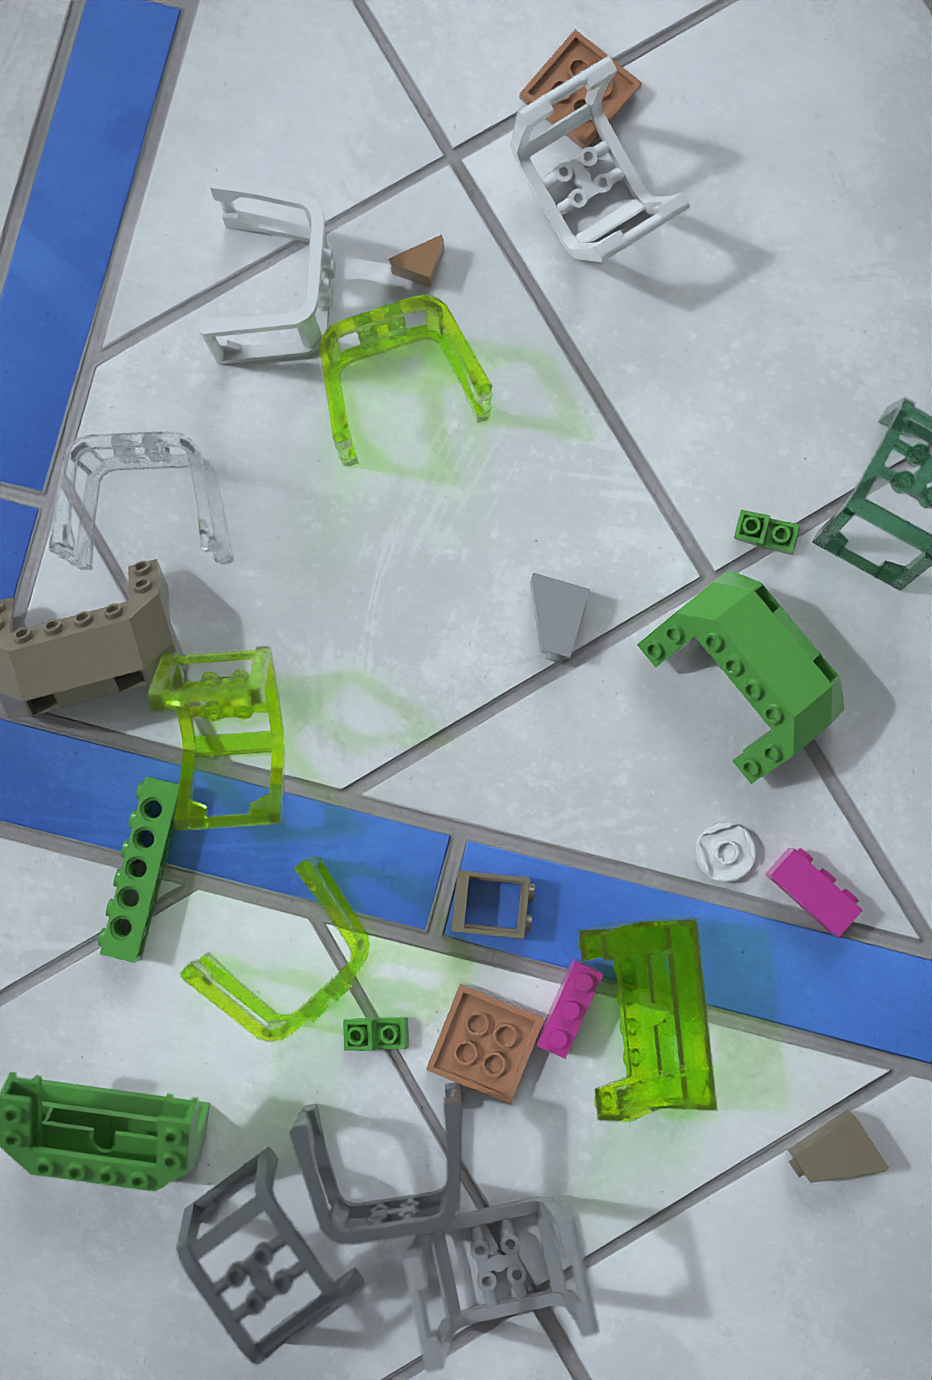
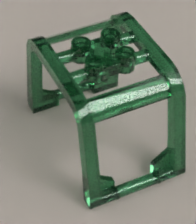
[812,396,932,591]

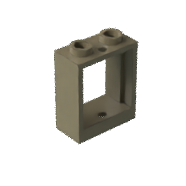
[451,869,535,939]

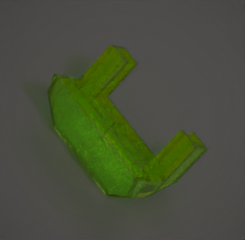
[578,916,718,1122]

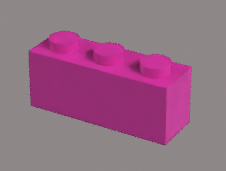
[765,848,863,937]
[536,958,603,1059]

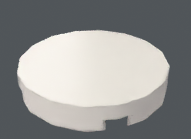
[695,822,756,882]

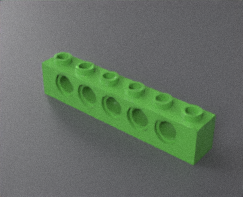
[98,776,186,963]

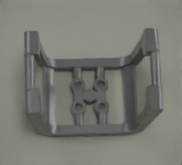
[290,1082,463,1245]
[176,1147,364,1365]

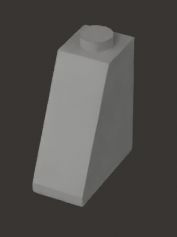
[530,573,590,663]

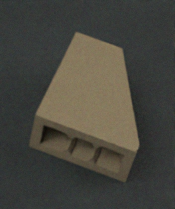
[788,1110,889,1183]

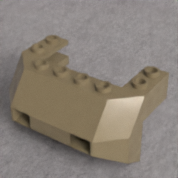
[0,559,188,718]

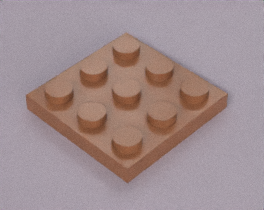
[520,29,642,149]
[426,983,544,1105]

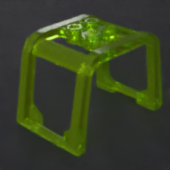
[319,295,492,466]
[148,646,285,831]
[180,856,370,1042]

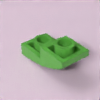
[734,510,800,555]
[343,1017,409,1051]

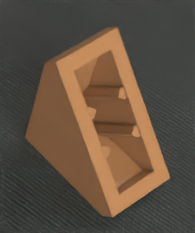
[388,234,444,288]

